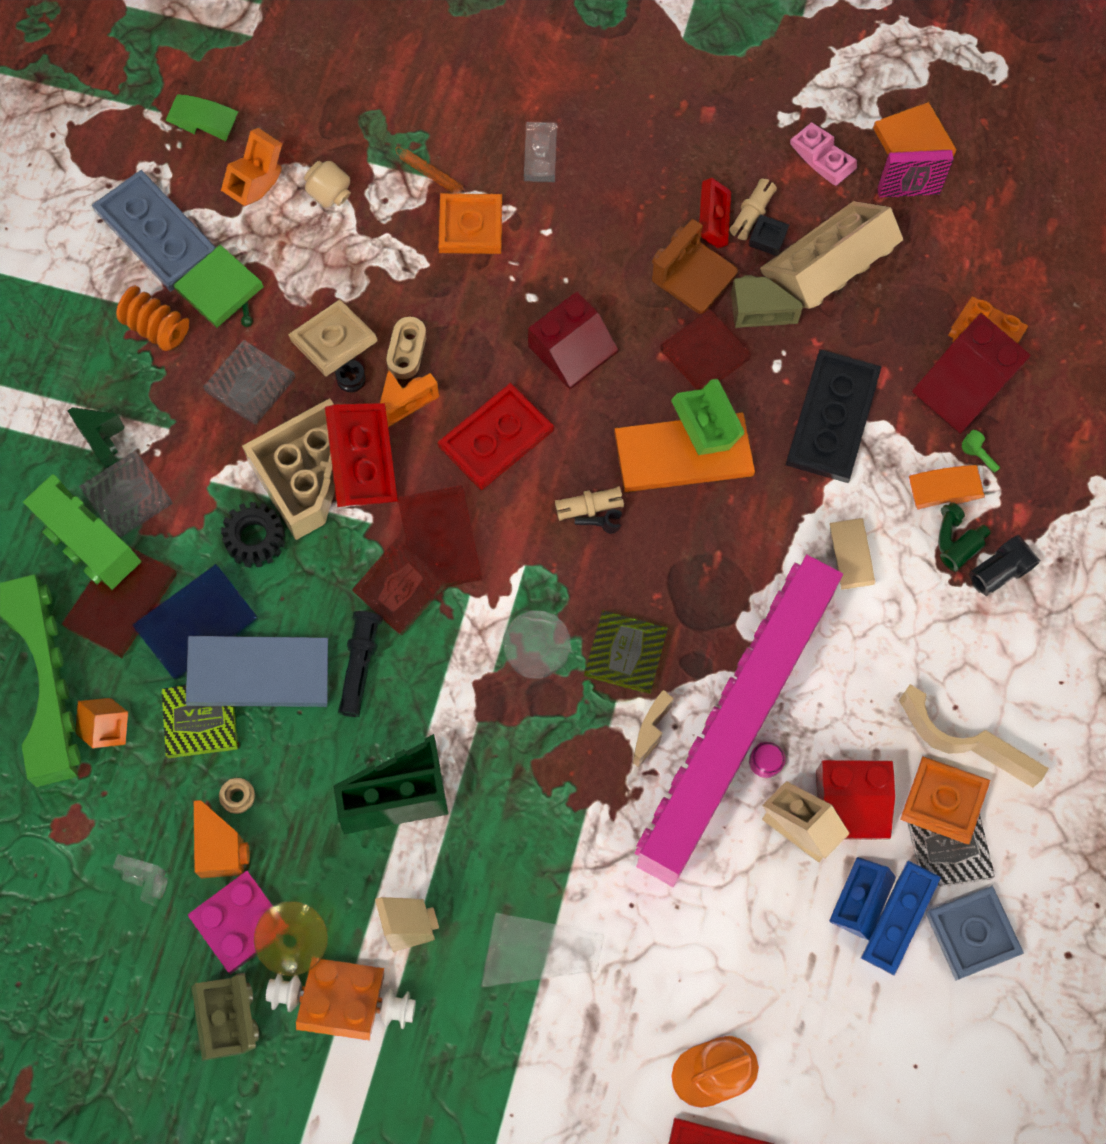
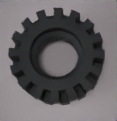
[221,502,285,568]

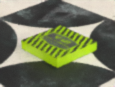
[162,686,238,758]

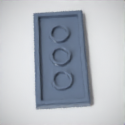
[92,170,216,292]
[186,636,328,707]

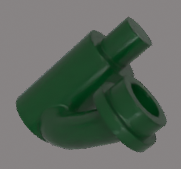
[938,502,991,572]

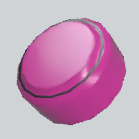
[749,742,785,778]

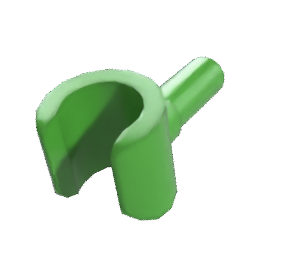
[962,430,1000,473]

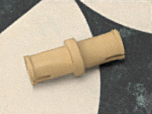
[730,179,777,240]
[555,486,624,521]

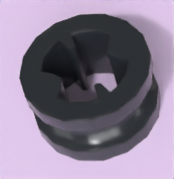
[335,360,366,393]

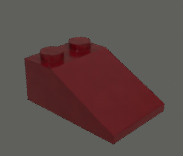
[912,313,1031,434]

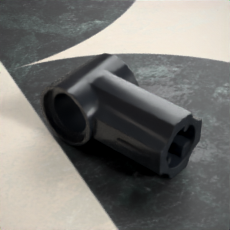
[968,535,1041,597]

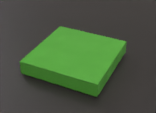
[173,245,264,328]

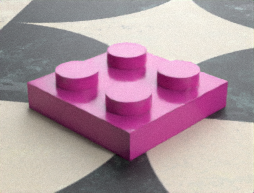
[188,871,290,975]

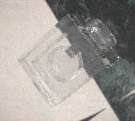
[113,854,168,906]

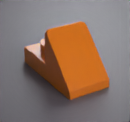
[380,370,439,427]

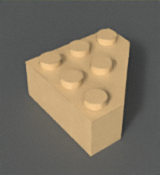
[242,398,335,540]

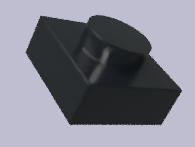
[748,214,790,256]

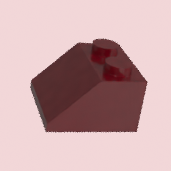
[528,291,618,390]

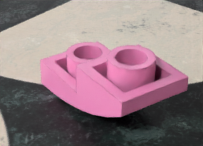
[790,122,857,186]

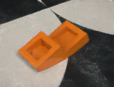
[909,465,985,510]

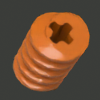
[116,285,189,351]

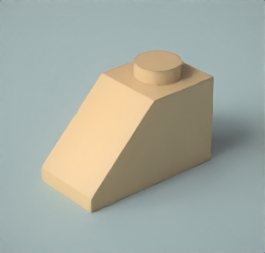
[762,781,849,859]

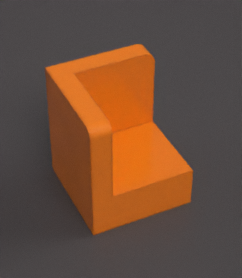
[76,698,128,748]

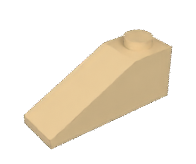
[375,897,439,952]

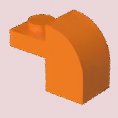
[221,128,282,206]

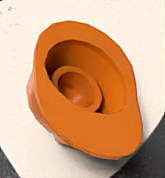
[671,1036,759,1108]

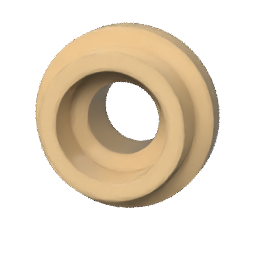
[219,778,255,814]

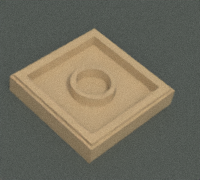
[288,299,378,377]

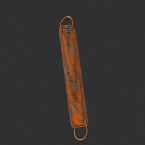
[396,147,467,194]

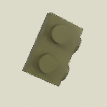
[191,973,259,1061]

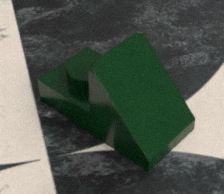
[67,407,125,473]

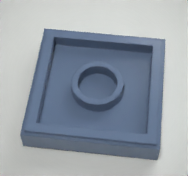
[925,885,1024,981]

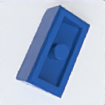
[829,857,896,940]

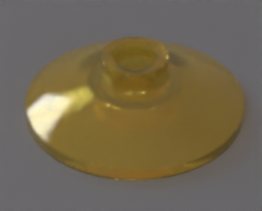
[254,901,328,976]

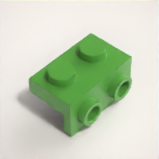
[671,379,744,456]

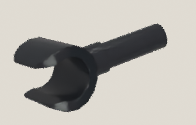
[575,509,622,534]

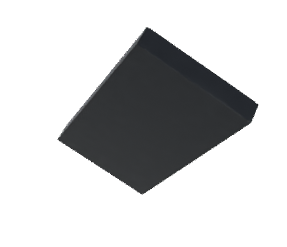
[785,349,882,483]

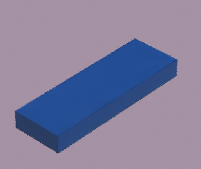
[860,861,941,976]

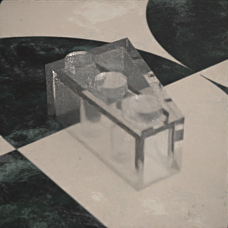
[481,913,604,987]

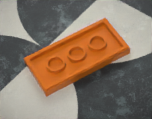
[614,413,755,492]

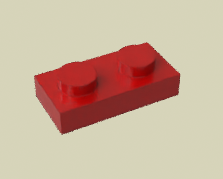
[699,177,731,249]

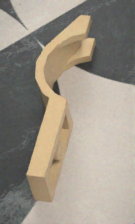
[899,684,1049,788]

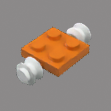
[266,958,416,1041]

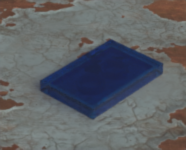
[132,564,258,680]

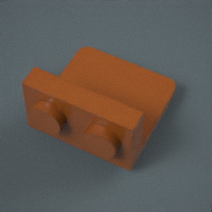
[652,218,738,314]

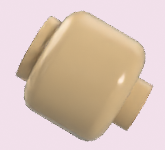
[304,161,351,208]

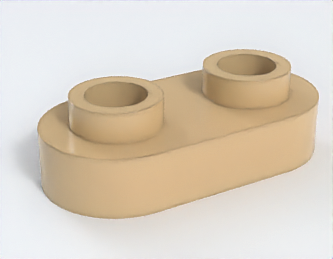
[386,317,426,379]

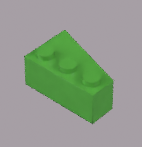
[23,474,142,590]

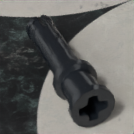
[338,611,383,717]

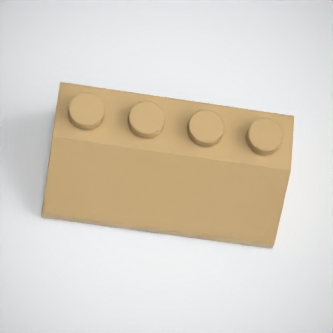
[760,201,904,309]

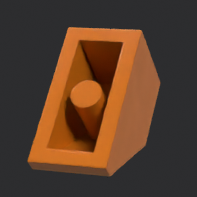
[194,800,250,879]

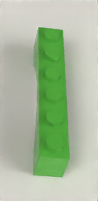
[0,575,81,787]

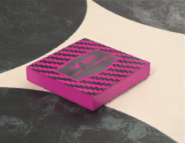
[877,150,953,198]

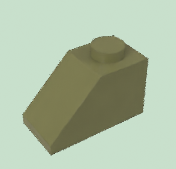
[731,275,802,328]

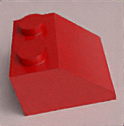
[816,760,896,840]

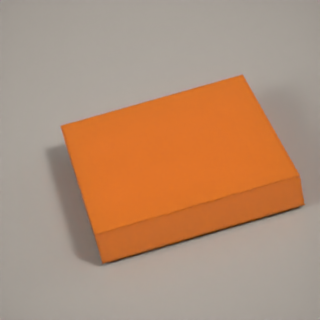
[873,102,956,156]
[439,193,502,254]
[900,756,991,845]

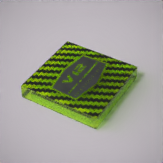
[584,610,668,694]

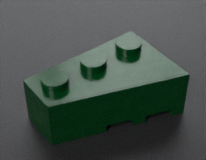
[333,734,449,834]

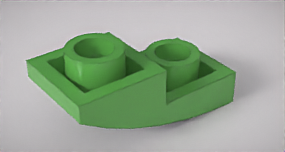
[166,94,238,141]

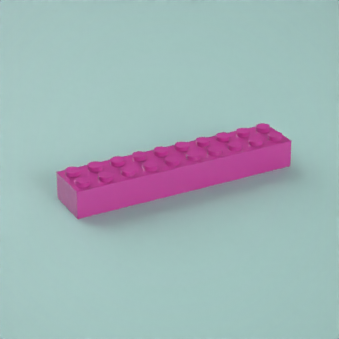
[634,554,843,888]

